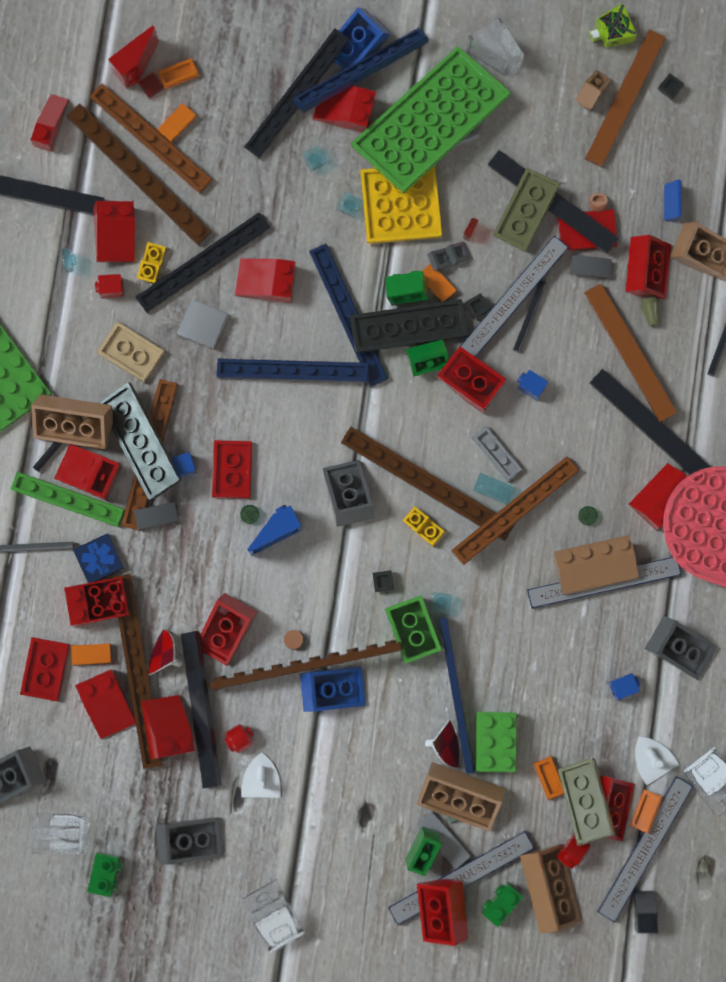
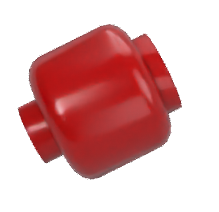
[224,724,254,753]

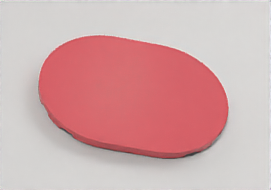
[663,466,726,588]

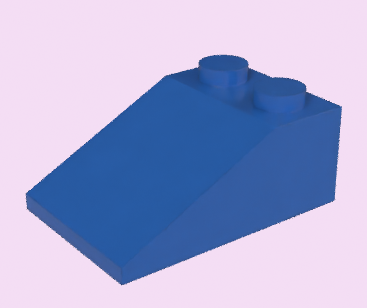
[334,7,391,70]
[247,505,302,556]
[300,667,366,712]

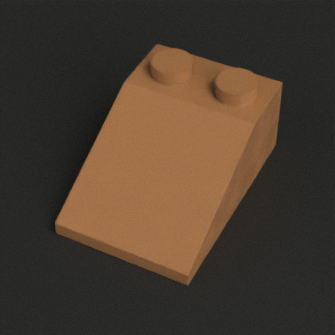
[670,222,726,281]

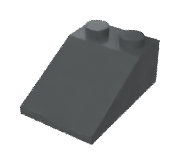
[323,460,374,527]
[645,616,717,680]
[0,747,45,804]
[156,817,223,865]

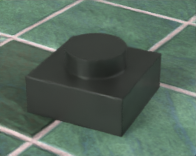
[657,73,684,100]
[464,293,491,320]
[372,570,394,592]

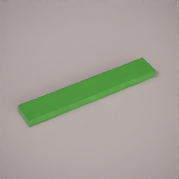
[10,472,125,528]

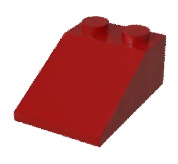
[108,25,159,89]
[312,86,376,133]
[93,201,135,262]
[235,258,296,303]
[437,346,506,414]
[200,593,258,666]
[75,669,136,739]
[141,695,195,759]

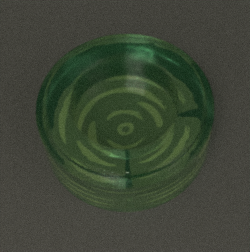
[240,505,260,524]
[578,506,598,526]

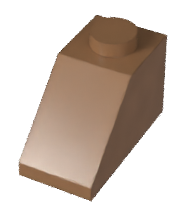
[575,70,612,110]

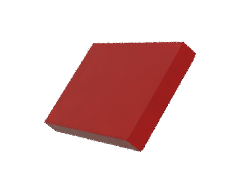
[557,209,617,251]
[212,440,252,499]
[20,637,70,702]

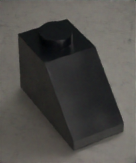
[633,891,658,934]

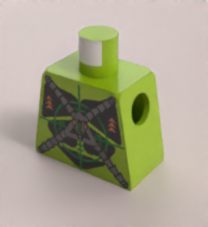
[589,3,637,48]

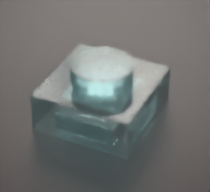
[302,145,327,172]
[337,192,362,218]
[62,249,77,272]
[430,592,452,614]

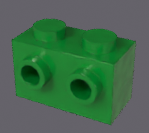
[386,270,428,306]
[406,340,449,377]
[405,826,443,877]
[87,852,123,897]
[481,882,523,928]

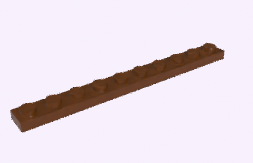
[67,103,211,246]
[341,426,515,542]
[111,574,163,769]
[210,640,404,690]

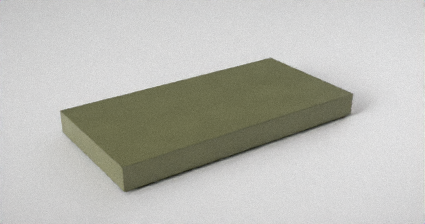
[493,168,561,252]
[558,757,615,846]

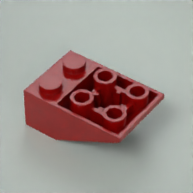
[54,444,122,501]
[64,577,129,627]

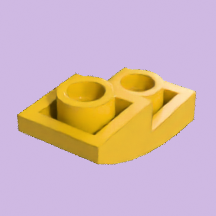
[137,242,167,283]
[402,506,445,547]

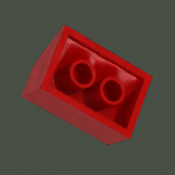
[625,235,671,299]
[628,463,687,530]
[600,775,635,842]
[417,879,469,946]

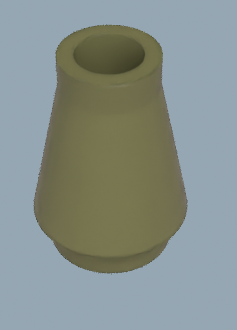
[640,297,659,326]

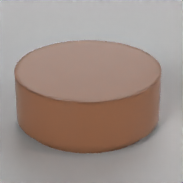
[589,193,608,211]
[284,630,303,650]

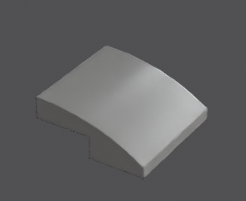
[177,300,229,349]

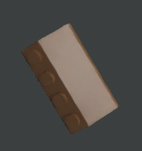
[31,394,113,449]
[553,535,638,595]
[416,762,505,832]
[520,844,582,934]

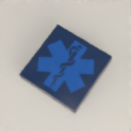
[73,533,124,583]

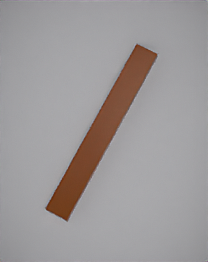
[585,29,666,167]
[89,83,213,194]
[584,283,677,423]
[121,379,178,531]
[451,456,580,566]

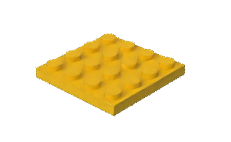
[360,166,442,244]

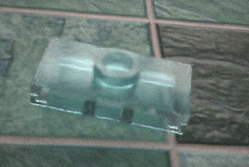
[473,472,516,505]

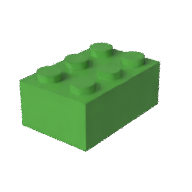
[385,595,442,664]
[475,712,516,772]

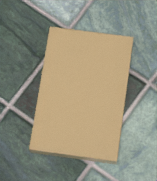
[96,321,165,384]

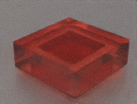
[138,73,164,99]
[463,218,479,241]

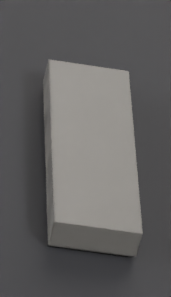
[471,426,523,482]
[417,811,470,869]

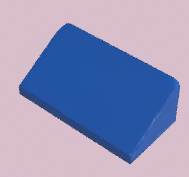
[664,179,682,221]

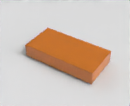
[158,58,199,90]
[157,103,196,143]
[423,263,457,302]
[71,643,112,665]
[533,756,564,800]
[630,790,663,834]

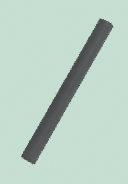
[0,541,74,553]

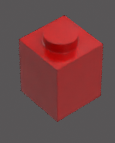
[95,274,124,298]
[556,834,591,869]

